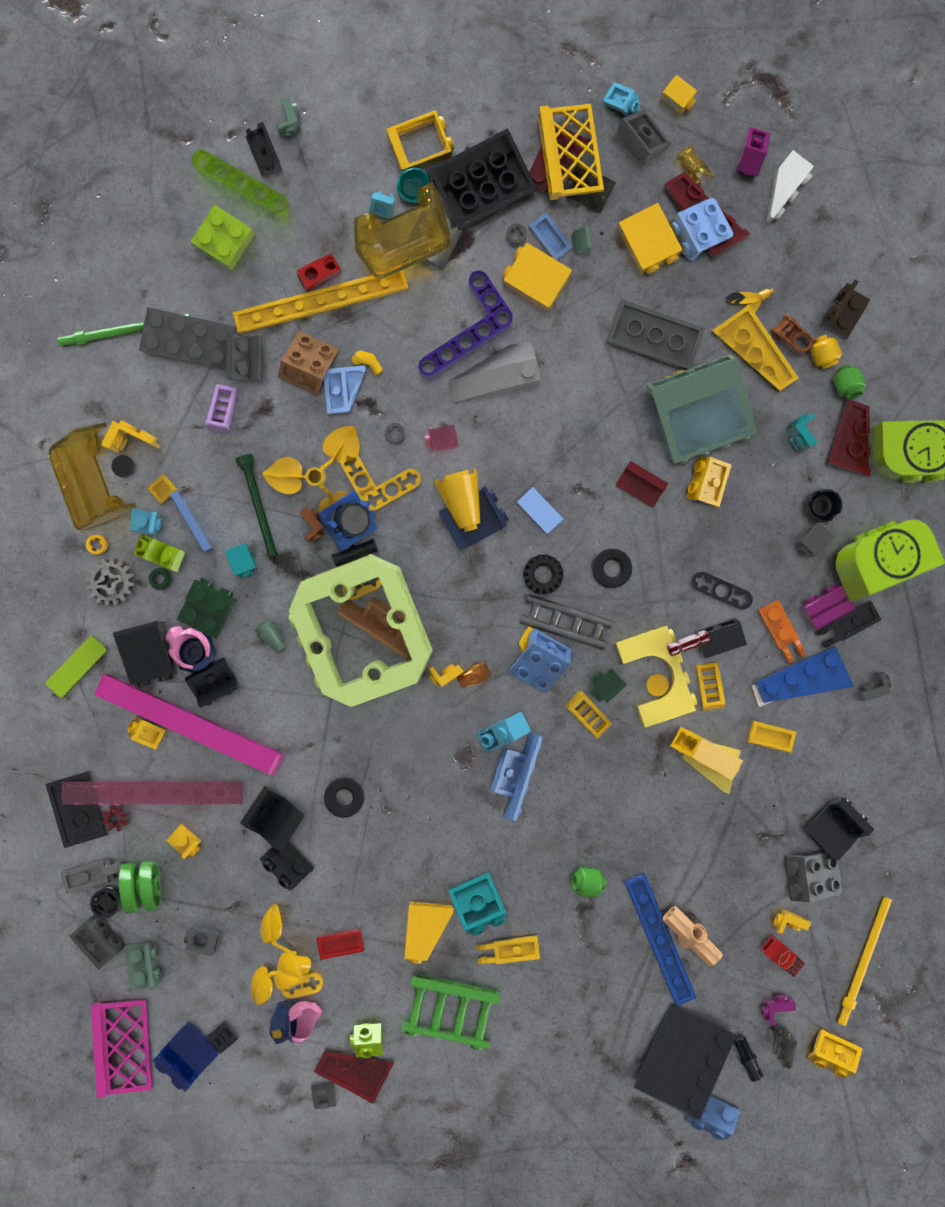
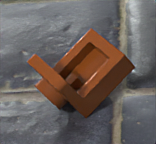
[299,507,325,543]

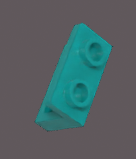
[787,413,818,453]

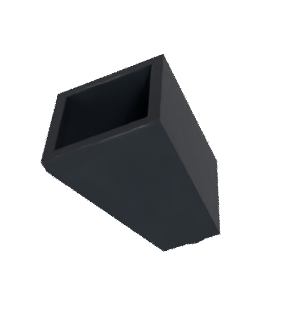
[113,621,178,688]

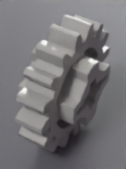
[85,558,135,606]

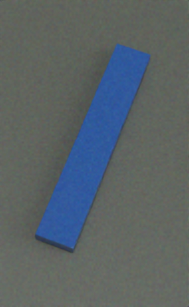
[624,873,697,1007]

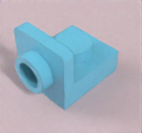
[602,82,641,117]
[129,508,163,536]

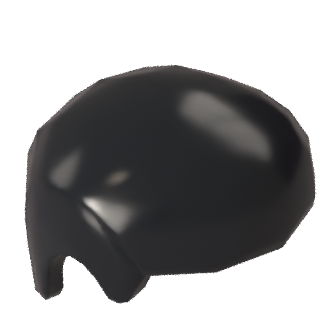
[806,489,843,522]

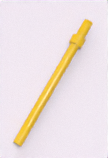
[838,897,892,1026]

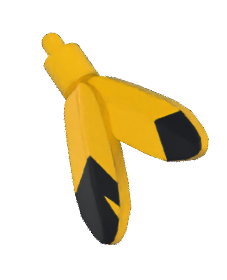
[726,289,774,313]

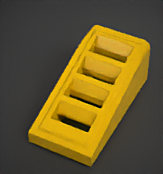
[696,662,726,711]
[564,690,613,739]

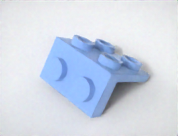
[669,198,733,261]

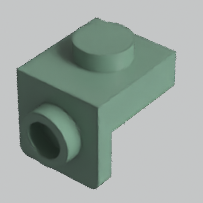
[276,97,300,136]

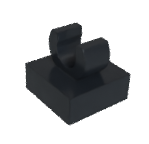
[206,1021,239,1054]

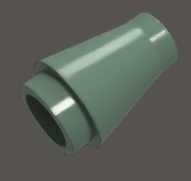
[255,619,287,653]

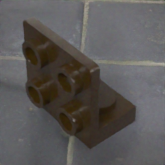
[824,279,870,339]

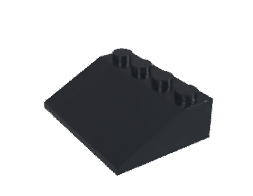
[426,128,537,231]
[633,1005,737,1120]

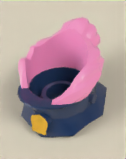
[165,626,217,673]
[269,1000,322,1045]

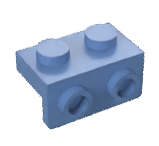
[685,1096,741,1140]

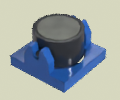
[317,490,377,552]

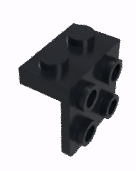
[240,786,304,851]
[806,797,875,861]

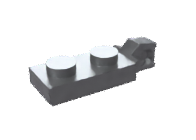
[60,859,124,894]

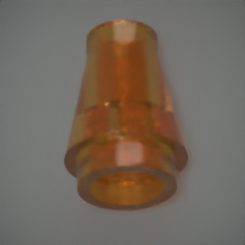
[457,661,491,689]

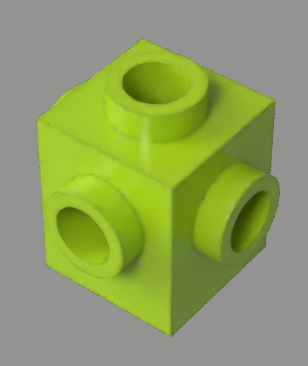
[350,1023,383,1058]

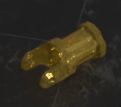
[676,145,713,186]

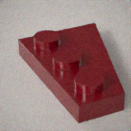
[529,128,591,194]
[827,400,871,477]
[314,1051,394,1104]

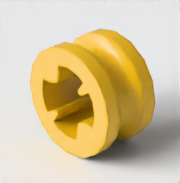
[86,535,108,555]

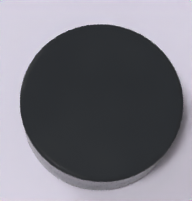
[111,455,135,478]

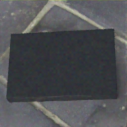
[45,771,109,848]

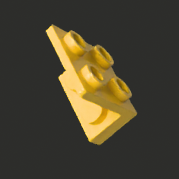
[101,420,161,454]

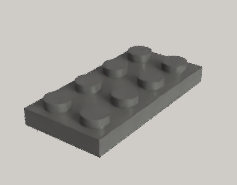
[606,299,705,370]
[139,307,236,370]

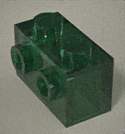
[589,668,627,703]

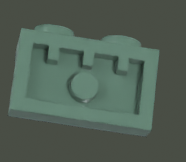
[124,941,161,990]

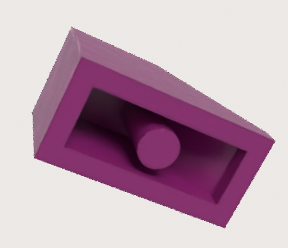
[737,126,770,176]

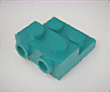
[448,873,508,936]

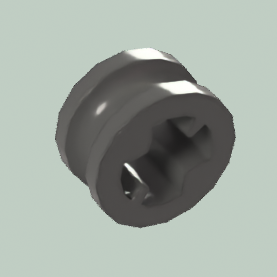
[507,223,526,246]
[385,423,405,444]

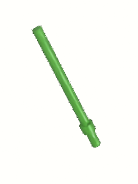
[58,314,190,346]

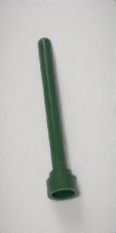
[235,454,277,559]

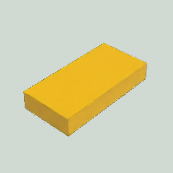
[747,720,797,753]

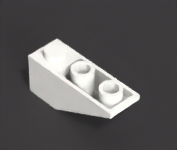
[767,150,814,223]

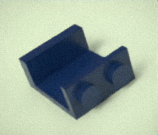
[439,486,509,551]

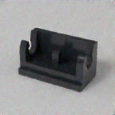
[245,122,282,177]
[694,618,747,659]

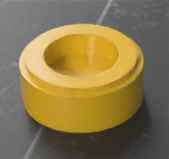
[646,674,669,696]

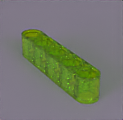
[191,150,291,219]

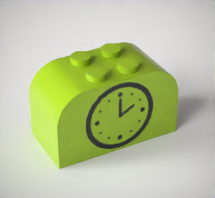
[872,420,945,483]
[836,520,945,602]

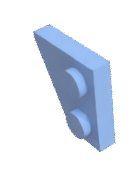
[324,365,366,415]

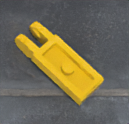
[476,935,540,964]

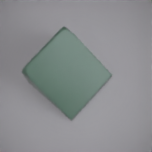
[571,226,592,255]

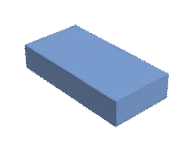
[529,212,573,260]

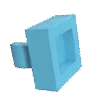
[369,190,395,220]

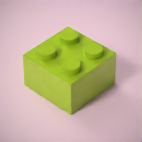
[190,204,255,271]

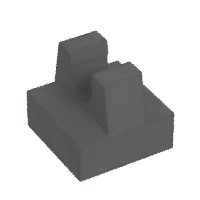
[311,1082,337,1109]

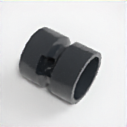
[90,885,123,919]

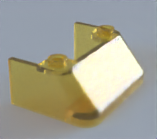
[48,422,136,530]

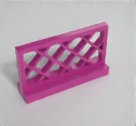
[91,999,152,1098]

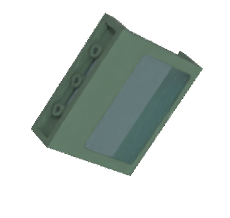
[647,354,758,464]

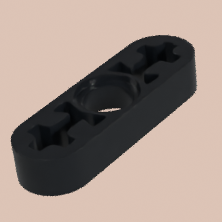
[691,572,753,610]

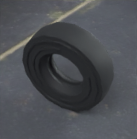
[592,548,632,588]
[324,778,364,818]

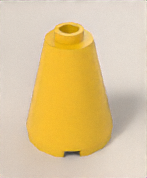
[434,468,481,532]

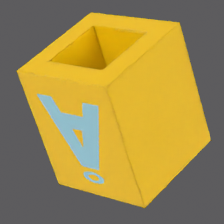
[660,75,697,115]

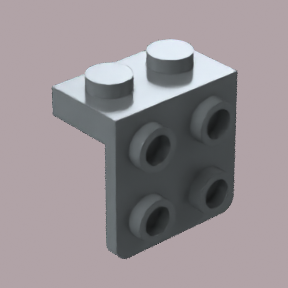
[786,852,842,902]

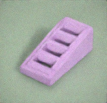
[205,384,238,434]

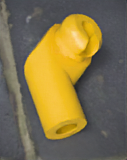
[352,350,384,376]

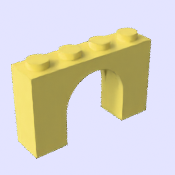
[614,626,697,728]

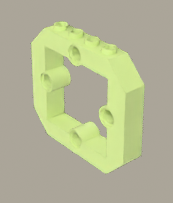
[289,554,433,707]

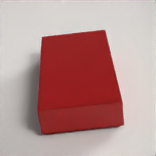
[316,928,365,960]

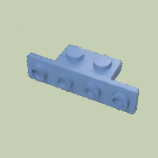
[490,732,543,822]

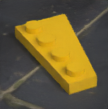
[712,305,799,391]

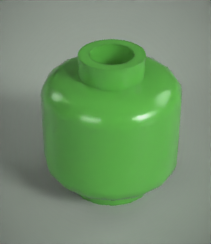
[833,365,866,400]
[571,868,606,897]

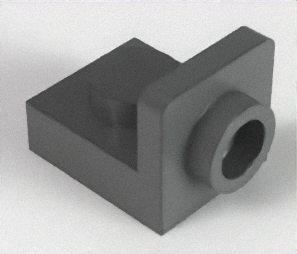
[858,672,892,701]

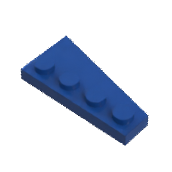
[754,646,854,703]

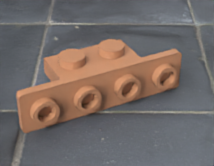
[337,596,411,660]

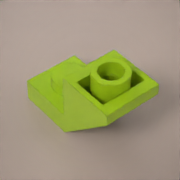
[133,534,185,572]

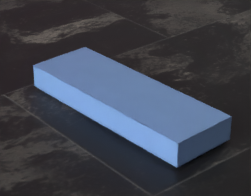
[170,490,214,553]

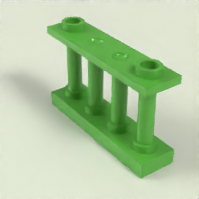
[401,973,500,1050]

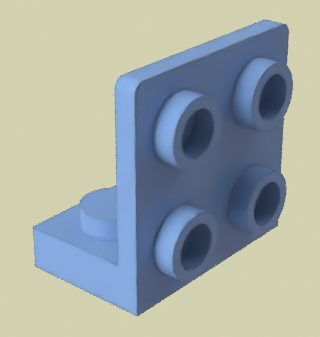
[509,628,571,693]

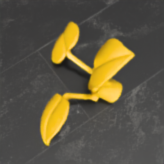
[262,426,360,520]
[251,903,311,1005]

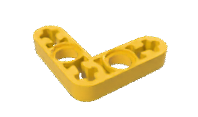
[340,452,421,511]

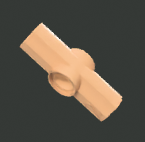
[662,906,723,968]

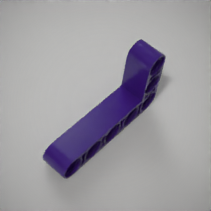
[418,270,513,379]

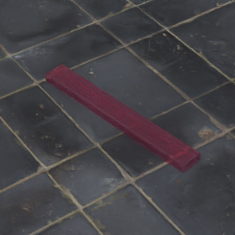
[61,781,243,804]

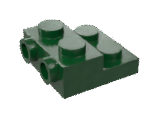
[176,578,237,639]

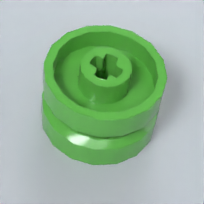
[119,861,161,914]

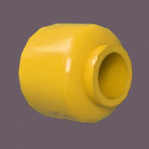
[810,334,842,369]

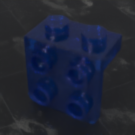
[152,1023,219,1092]

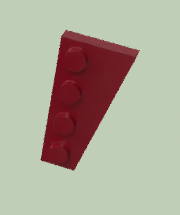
[664,172,750,258]

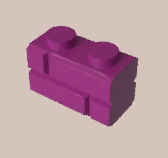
[801,584,856,630]

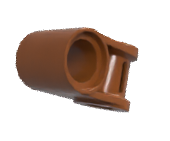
[770,314,813,356]

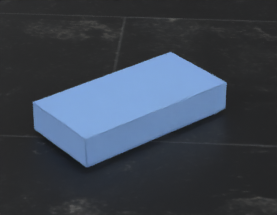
[517,487,563,534]

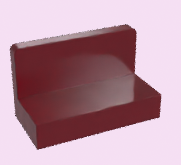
[616,461,669,507]

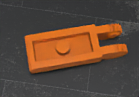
[758,600,806,664]

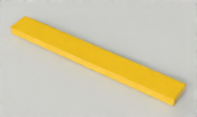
[232,267,409,335]

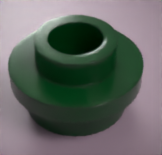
[149,568,172,590]

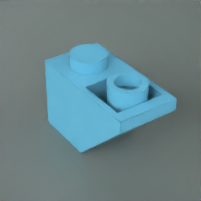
[476,711,531,753]

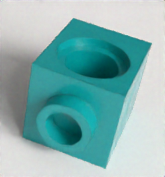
[225,543,258,579]

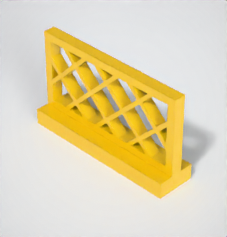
[537,104,604,200]

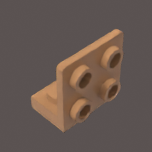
[278,331,339,395]

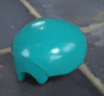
[396,167,431,204]

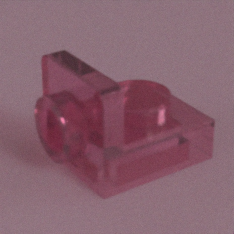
[425,425,459,453]

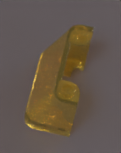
[354,182,452,278]

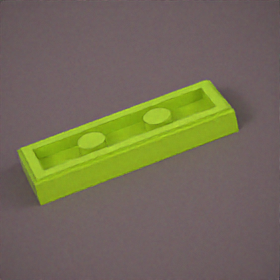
[45,635,108,699]

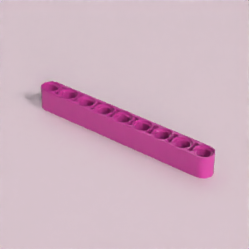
[94,673,284,776]

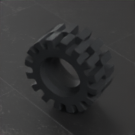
[523,554,564,595]

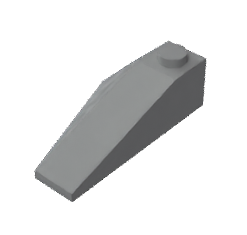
[449,341,541,403]

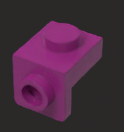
[762,994,796,1026]

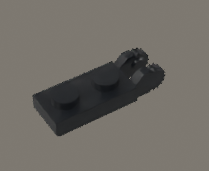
[816,600,881,648]

